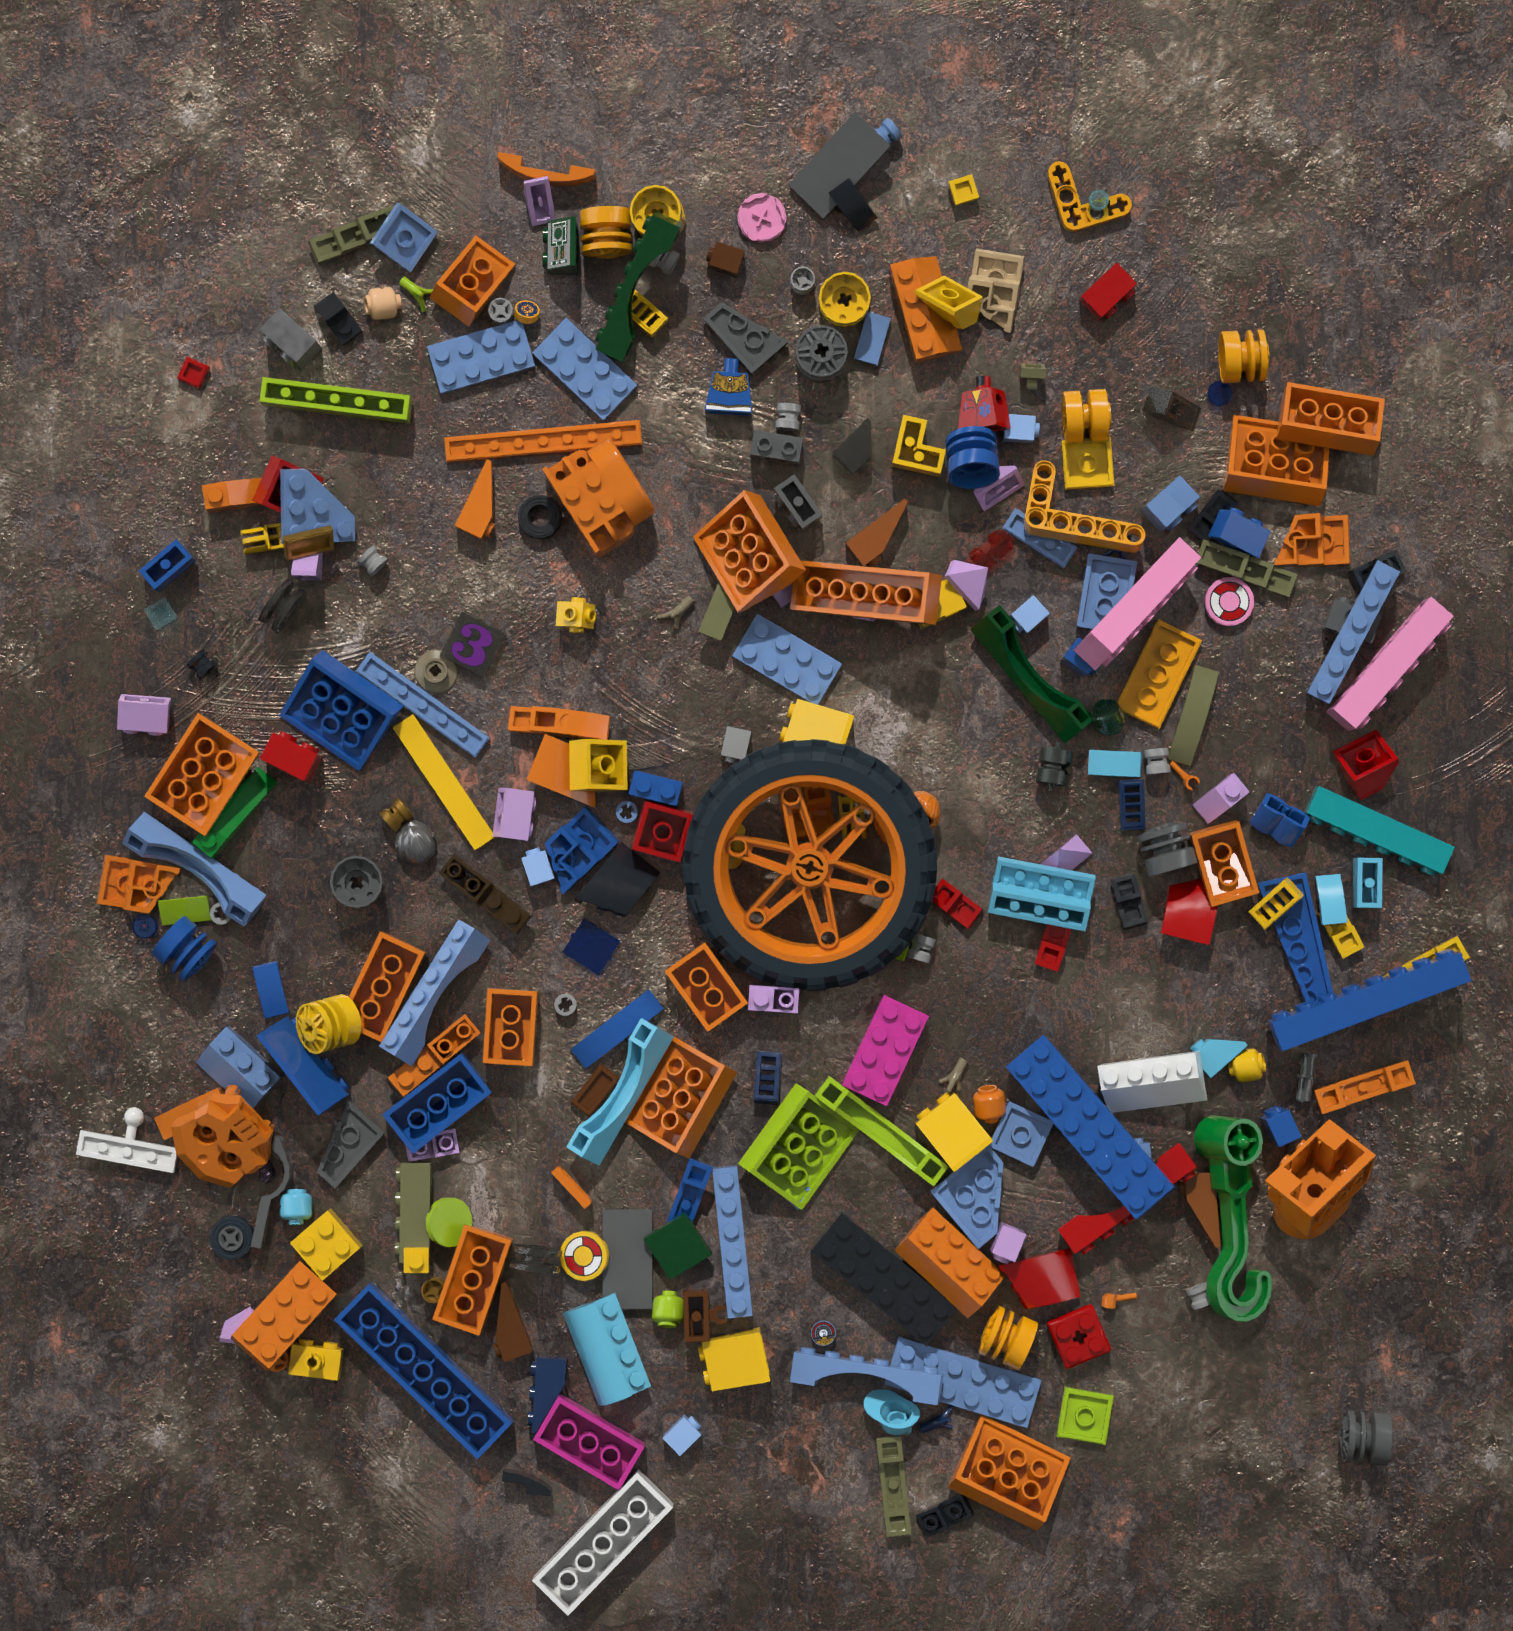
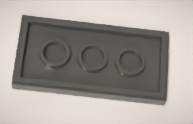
[788,112,891,219]
[603,1209,653,1309]

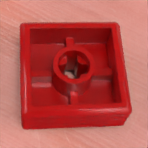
[1047,1304,1111,1369]

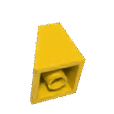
[779,699,854,744]
[915,1092,993,1172]
[698,1327,770,1391]

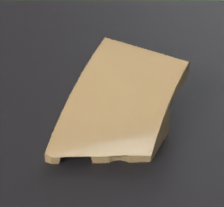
[968,249,1025,333]

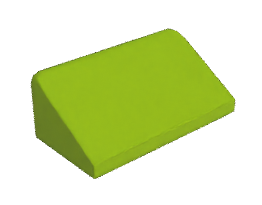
[158,896,212,926]

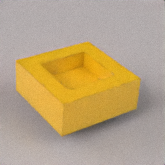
[948,174,979,207]
[404,1247,430,1273]

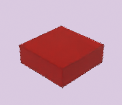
[177,356,210,389]

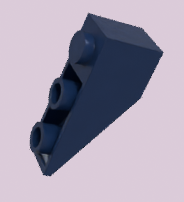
[528,1355,567,1433]

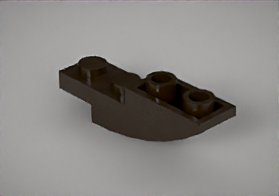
[439,854,533,935]

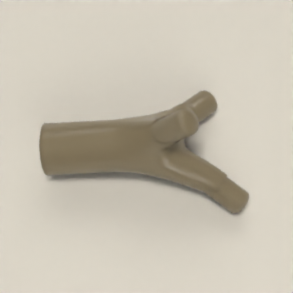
[657,595,695,629]
[939,1058,968,1093]

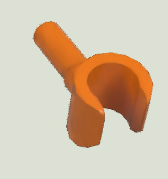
[1169,761,1200,790]
[1101,1293,1137,1309]

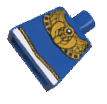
[705,358,752,416]

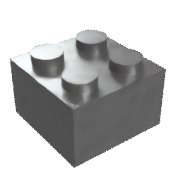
[260,308,322,370]

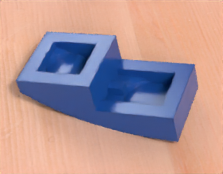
[253,961,289,1018]

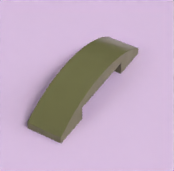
[1167,665,1219,766]
[876,1436,911,1537]

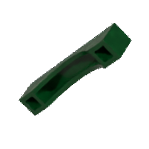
[595,211,684,362]
[970,605,1094,743]

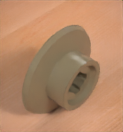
[414,649,458,694]

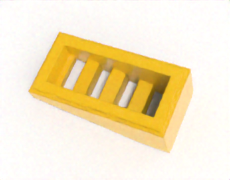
[632,289,668,338]
[1248,877,1304,930]

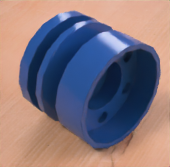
[945,426,1000,489]
[151,916,217,982]

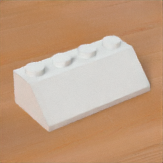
[1097,1051,1207,1113]

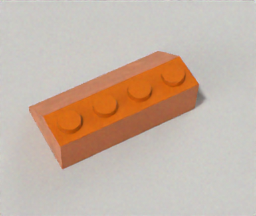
[889,256,963,364]
[432,1224,514,1336]

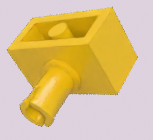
[288,1339,344,1381]

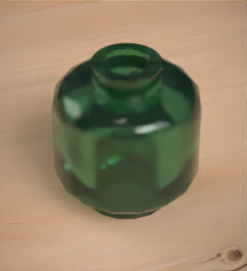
[1090,699,1126,736]

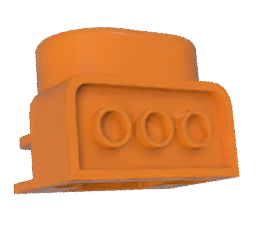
[542,439,655,559]
[1265,1119,1376,1239]

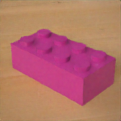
[841,995,929,1106]
[533,1393,645,1490]

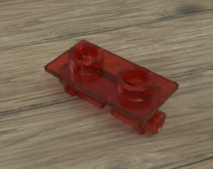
[964,528,1015,570]

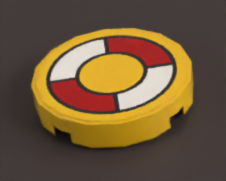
[560,1231,610,1281]

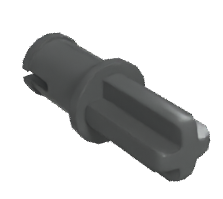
[1296,1053,1318,1103]

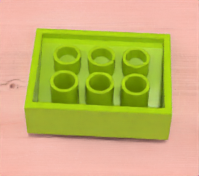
[738,1083,859,1210]

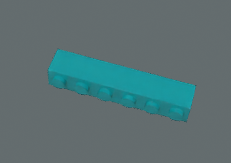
[1304,786,1455,877]

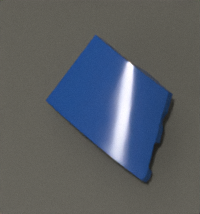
[545,806,620,894]

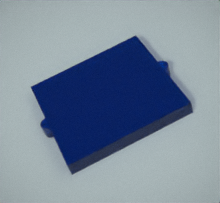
[563,918,620,975]

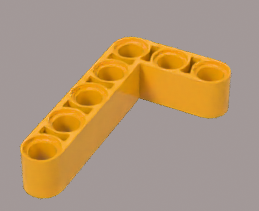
[1024,461,1145,553]

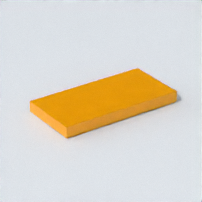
[1114,619,1202,729]

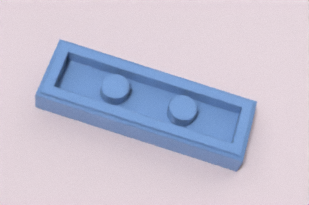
[1002,508,1078,569]

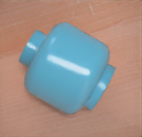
[280,1189,312,1225]

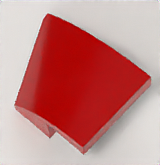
[1160,878,1218,945]
[998,1248,1081,1309]

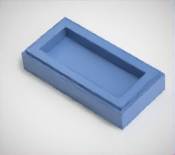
[854,311,891,366]

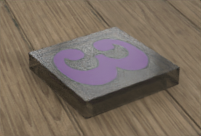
[440,612,506,678]

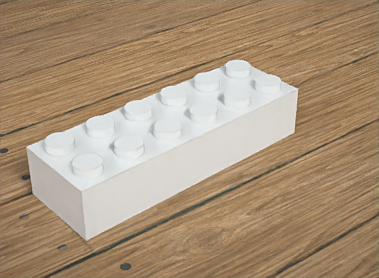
[532,1469,674,1616]

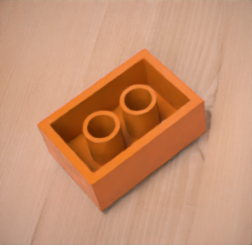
[665,942,748,1032]
[483,988,539,1066]

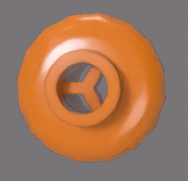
[973,1085,1006,1123]

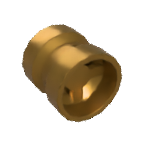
[380,797,414,832]
[421,1276,445,1304]

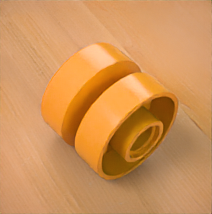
[1062,389,1111,444]

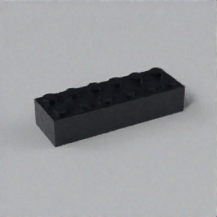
[810,1211,957,1347]

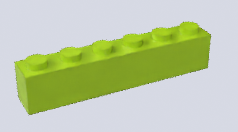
[259,377,413,424]

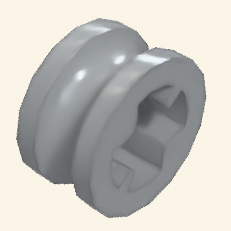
[210,903,232,925]
[554,994,577,1016]

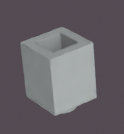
[721,726,751,764]

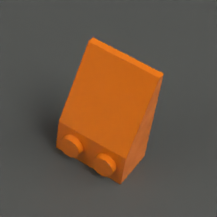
[429,235,515,327]
[1188,820,1259,907]

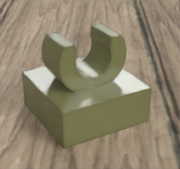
[1020,363,1046,390]

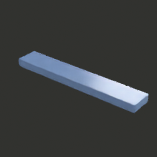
[355,652,490,758]

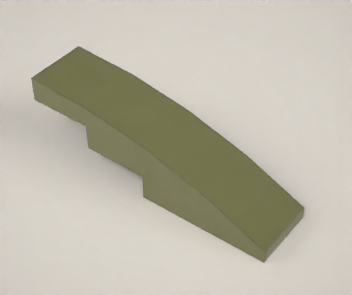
[308,202,403,265]
[1196,539,1298,599]
[698,582,735,641]

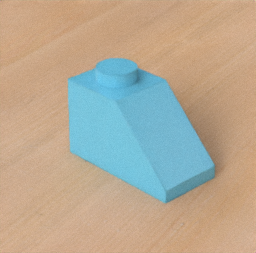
[1190,1039,1248,1078]

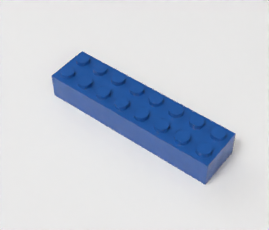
[1267,949,1472,1051]
[1006,1034,1176,1220]
[334,1281,514,1459]

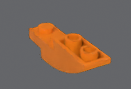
[508,706,610,740]
[387,1014,481,1097]

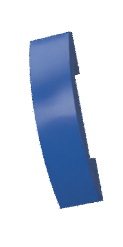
[570,989,664,1069]
[666,1158,713,1223]

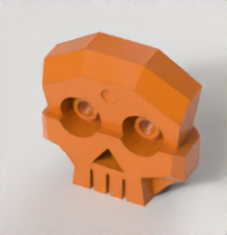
[171,1085,274,1188]

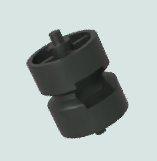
[1036,742,1073,792]

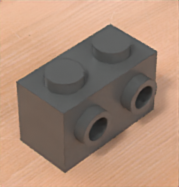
[773,474,822,532]

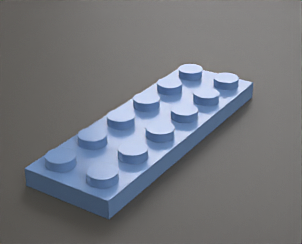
[884,1336,1042,1428]

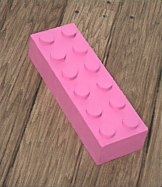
[1074,537,1201,670]
[1326,597,1453,731]

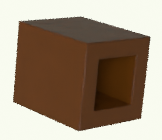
[706,241,745,278]

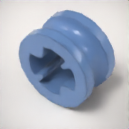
[616,801,638,823]

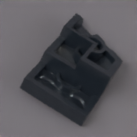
[575,842,660,917]

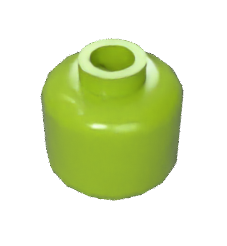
[652,1291,684,1328]

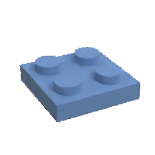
[370,203,438,272]
[989,1101,1054,1167]

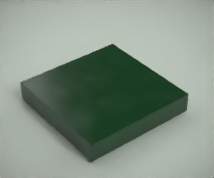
[643,1212,712,1280]

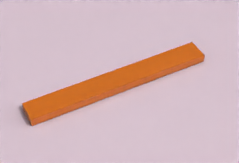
[444,420,642,463]

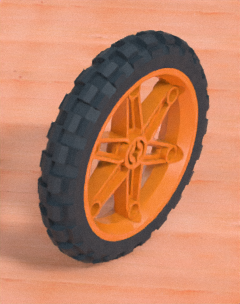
[683,739,937,991]

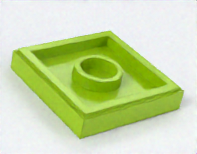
[1056,1387,1114,1445]

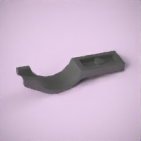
[251,1135,292,1249]

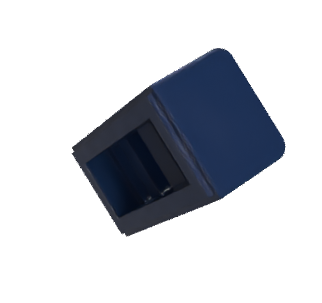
[1117,779,1146,831]
[753,1051,782,1105]

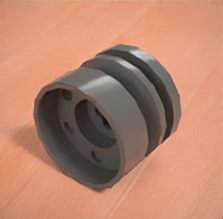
[795,325,848,383]
[1137,822,1198,877]
[330,856,383,909]
[1339,1410,1392,1466]

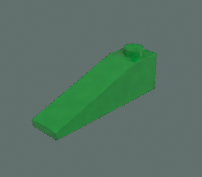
[192,767,278,859]

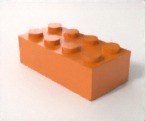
[1276,382,1385,456]
[349,931,428,1042]
[894,1208,1006,1318]
[230,1261,337,1371]

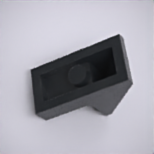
[314,292,363,346]

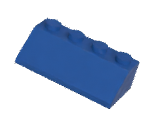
[382,1051,492,1154]

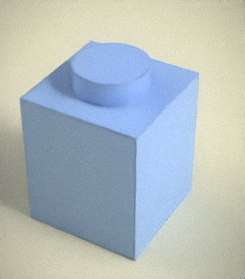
[1003,414,1040,444]
[1010,595,1050,635]
[521,847,555,886]
[663,1414,702,1456]

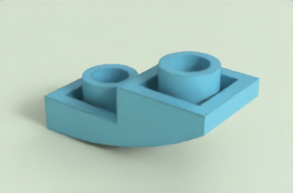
[1088,750,1142,777]
[1315,874,1347,925]

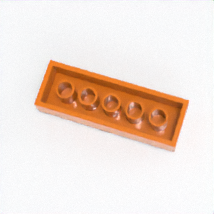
[790,561,942,625]

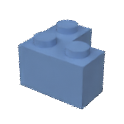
[1141,475,1200,532]

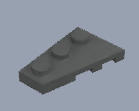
[703,302,789,375]
[317,1100,385,1188]

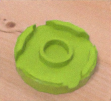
[426,1197,472,1247]

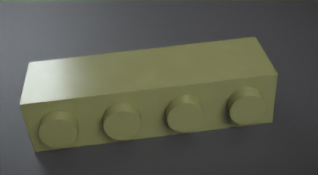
[395,1162,432,1263]

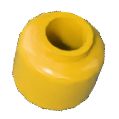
[1228,1048,1266,1083]

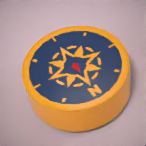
[514,300,540,324]

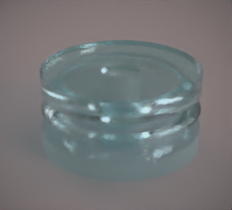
[1088,190,1109,211]

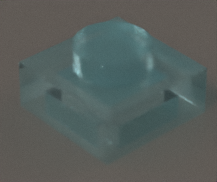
[144,597,179,631]

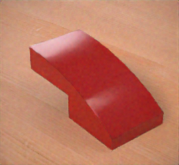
[932,878,983,930]
[1034,924,1072,972]

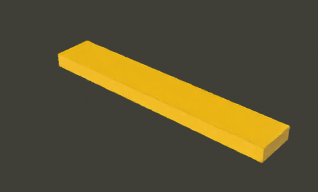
[393,714,495,851]

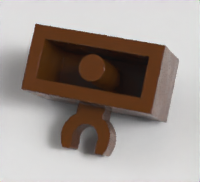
[683,1288,727,1342]

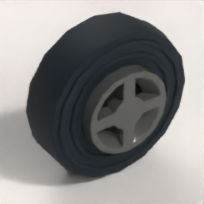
[210,1215,254,1260]

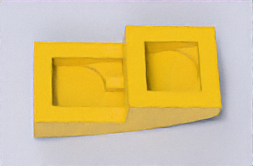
[1317,912,1364,959]

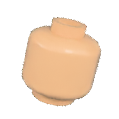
[364,287,401,320]

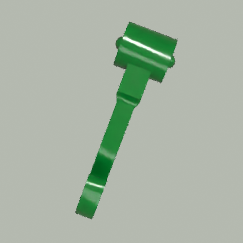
[1194,1115,1272,1322]

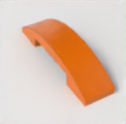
[497,152,596,186]
[1314,1060,1416,1114]

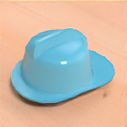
[864,1389,920,1436]

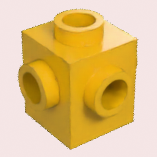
[556,597,596,633]

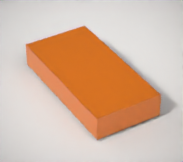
[551,1165,592,1209]

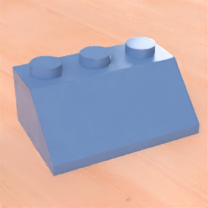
[196,1026,284,1109]

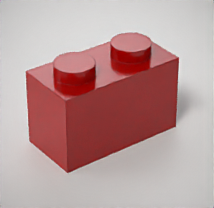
[1079,262,1137,321]

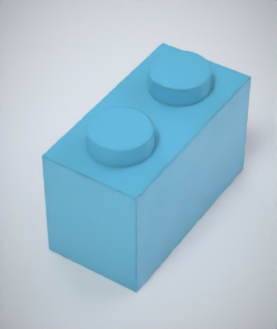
[1352,858,1383,908]

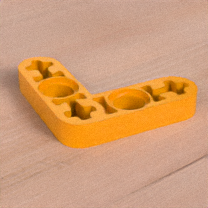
[1047,161,1132,232]

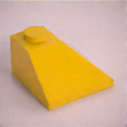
[915,276,983,330]

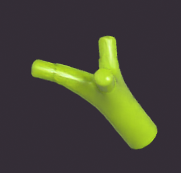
[399,276,433,312]

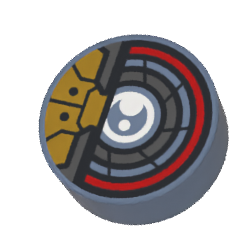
[811,1320,836,1346]

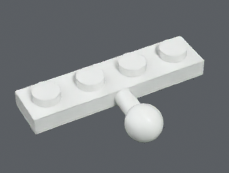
[76,1107,178,1173]

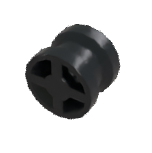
[186,649,218,680]

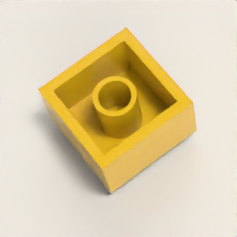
[569,739,628,792]
[290,1209,363,1281]

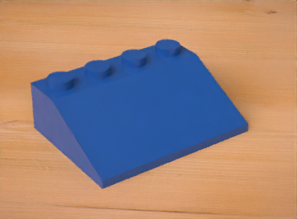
[279,650,403,771]
[257,1016,350,1115]

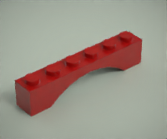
[1058,1143,1198,1255]

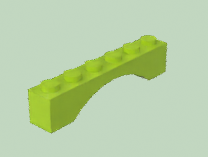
[814,1075,949,1186]

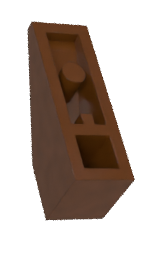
[493,1280,534,1362]

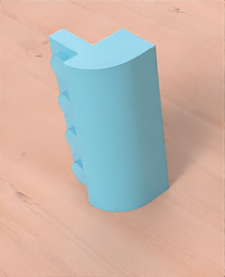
[988,856,1096,931]
[563,1293,651,1406]

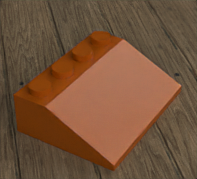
[1223,415,1329,506]
[693,490,806,613]
[144,713,260,836]
[625,1035,737,1159]
[948,1414,1071,1531]

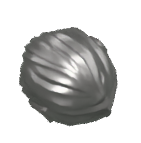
[395,819,437,866]

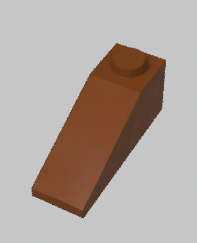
[845,499,908,567]
[1178,1171,1221,1248]

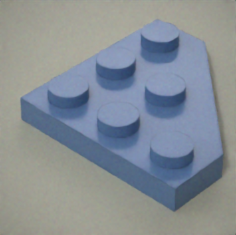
[280,468,355,544]
[930,1145,1003,1249]

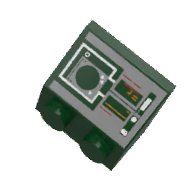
[542,216,578,275]

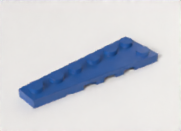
[1257,872,1333,1004]

